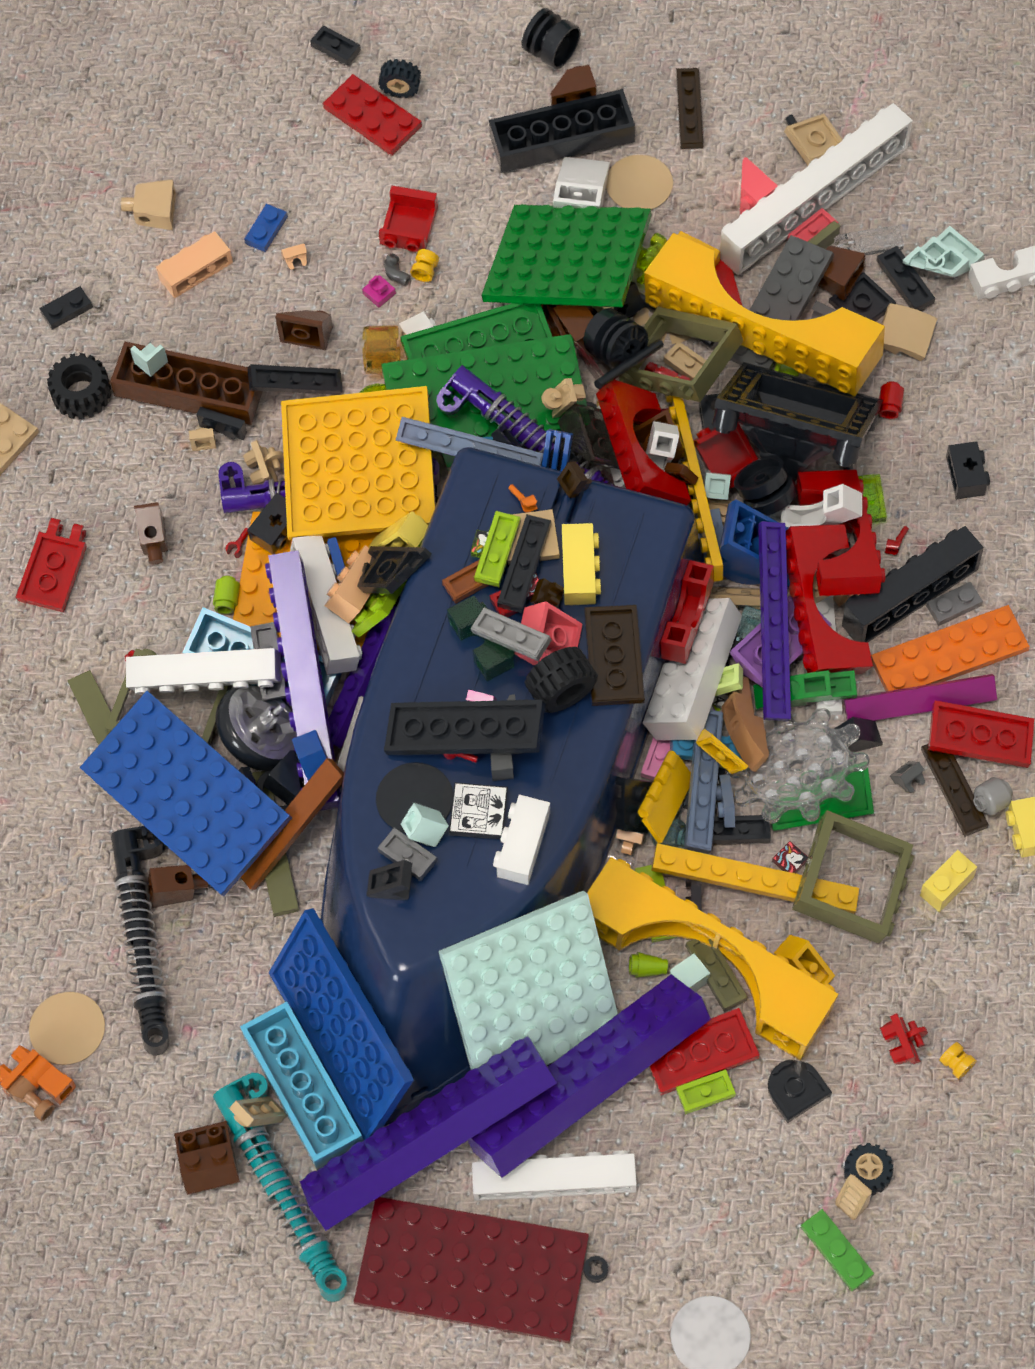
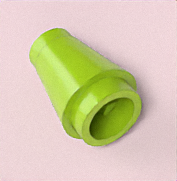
[629,952,668,978]

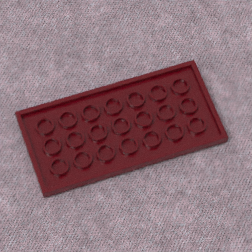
[354,1197,589,1343]

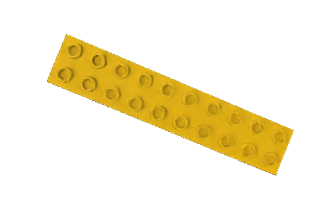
[644,233,885,396]
[587,857,838,1061]

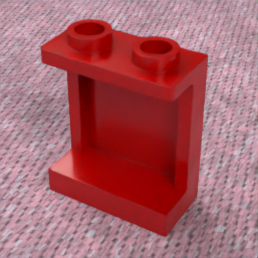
[379,185,438,252]
[693,423,758,489]

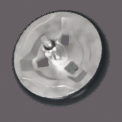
[215,684,297,771]

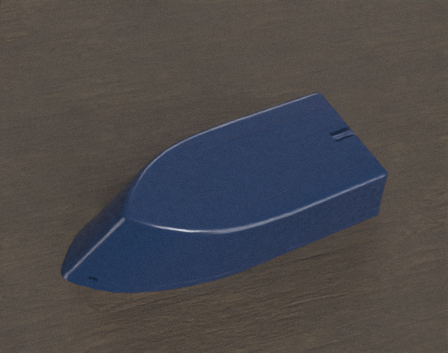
[320,447,704,1126]

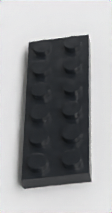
[384,699,545,755]

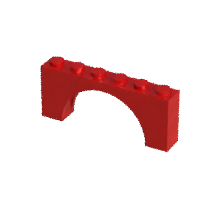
[596,380,691,505]
[796,470,885,596]
[786,524,873,675]

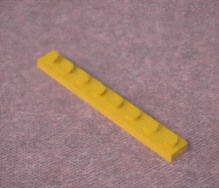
[651,843,859,914]

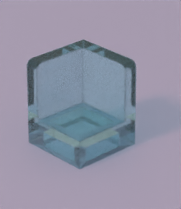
[735,605,761,641]

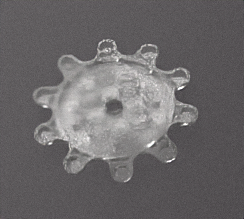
[724,708,870,824]

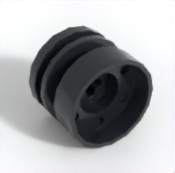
[521,8,581,69]
[583,308,649,368]

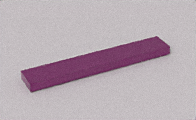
[844,674,997,721]

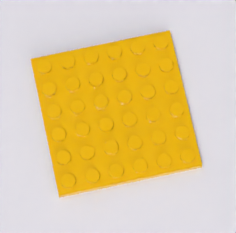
[281,386,436,541]

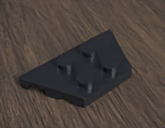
[357,546,432,594]
[616,776,653,833]

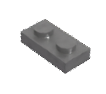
[926,582,983,626]
[378,828,437,881]

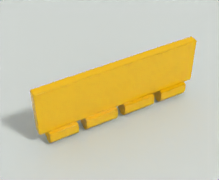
[638,751,691,843]

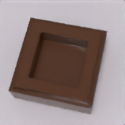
[663,462,699,485]

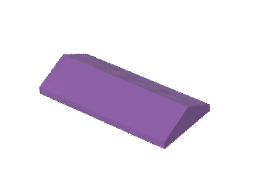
[730,595,832,687]

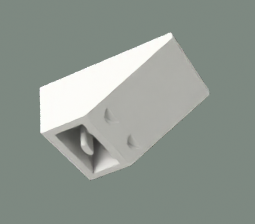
[553,157,610,209]

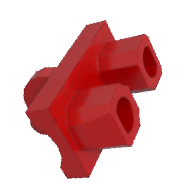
[880,1013,928,1065]

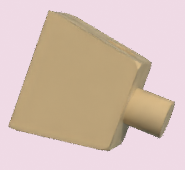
[121,180,176,230]

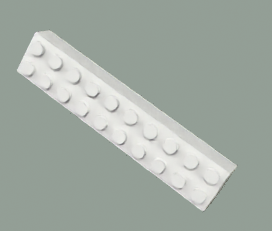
[720,103,913,275]

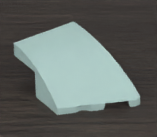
[903,226,984,277]

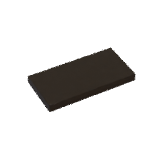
[584,605,645,706]

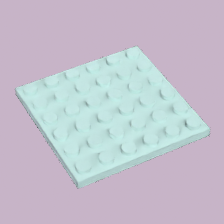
[438,891,618,1070]

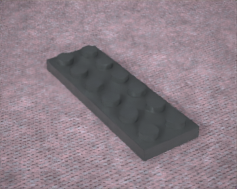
[730,235,834,370]

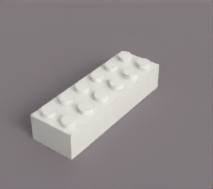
[643,598,742,740]

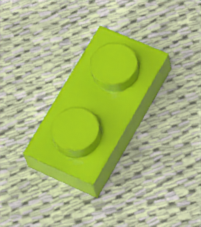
[676,1070,736,1114]

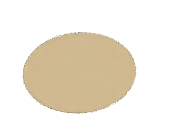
[606,155,673,209]
[29,992,105,1065]

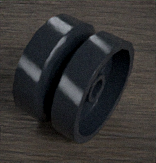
[734,456,797,516]

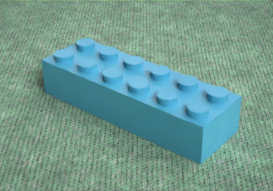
[182,607,342,707]
[240,1002,363,1170]

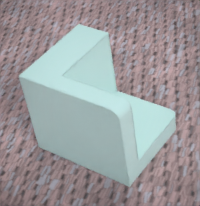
[130,343,168,377]
[704,470,731,500]
[401,803,448,847]
[670,953,710,991]

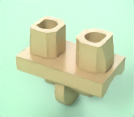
[541,378,586,418]
[243,440,284,485]

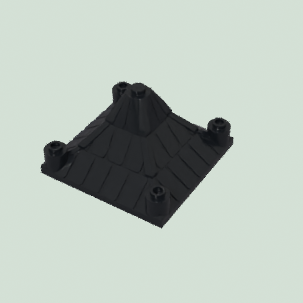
[712,362,883,482]

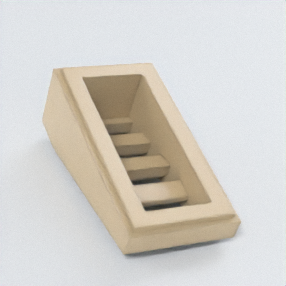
[835,1174,872,1220]

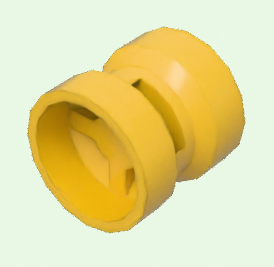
[410,249,439,282]
[939,1042,977,1079]

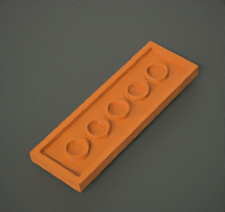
[871,605,1030,691]

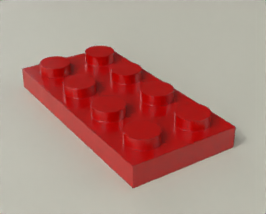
[323,74,422,156]
[928,700,1035,768]
[649,1008,760,1096]

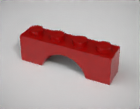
[660,560,714,664]

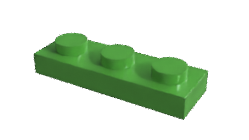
[800,1209,874,1292]

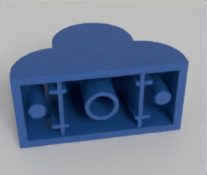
[719,499,790,587]

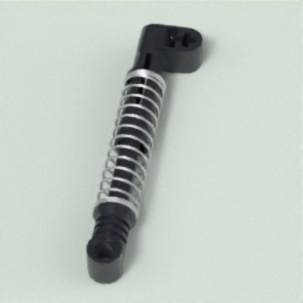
[111,826,169,1055]

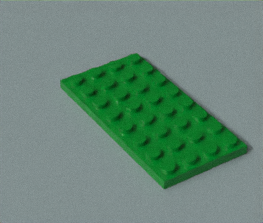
[381,334,591,453]

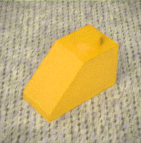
[773,935,835,984]

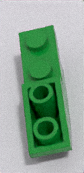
[753,670,857,711]

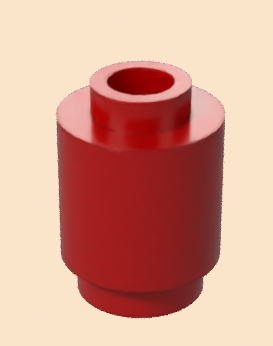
[879,381,904,419]

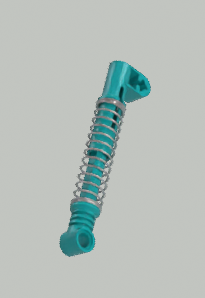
[213,1073,347,1302]

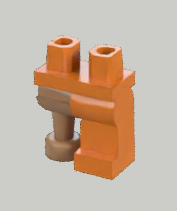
[0,1045,76,1122]

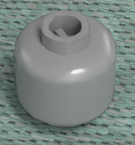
[973,777,1013,815]

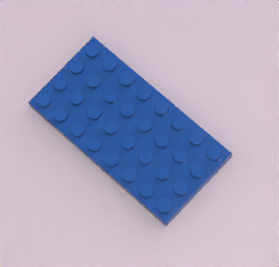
[79,691,292,896]
[268,908,414,1140]

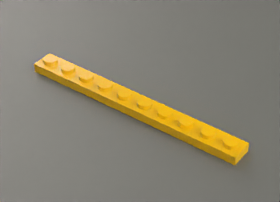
[665,377,723,582]

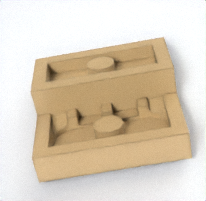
[882,303,938,361]

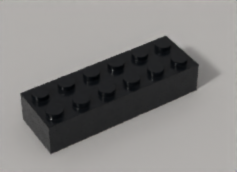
[489,89,635,173]
[842,526,984,642]

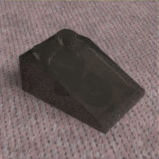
[558,403,620,470]

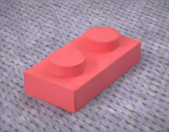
[787,208,838,242]

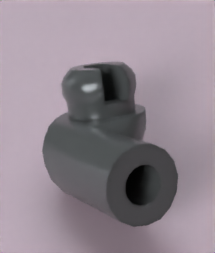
[384,253,411,286]

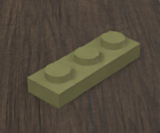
[685,939,748,1012]

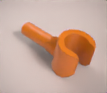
[508,484,538,513]

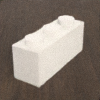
[493,795,550,885]

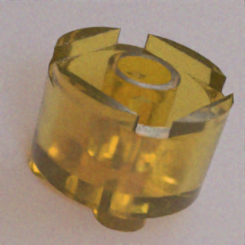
[362,325,401,374]

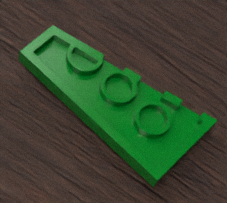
[768,762,874,831]

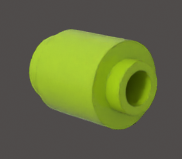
[213,576,240,614]

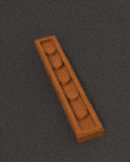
[241,758,344,890]

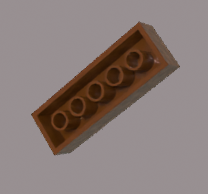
[110,341,263,425]

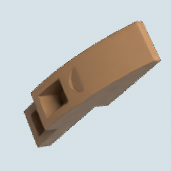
[721,676,769,772]

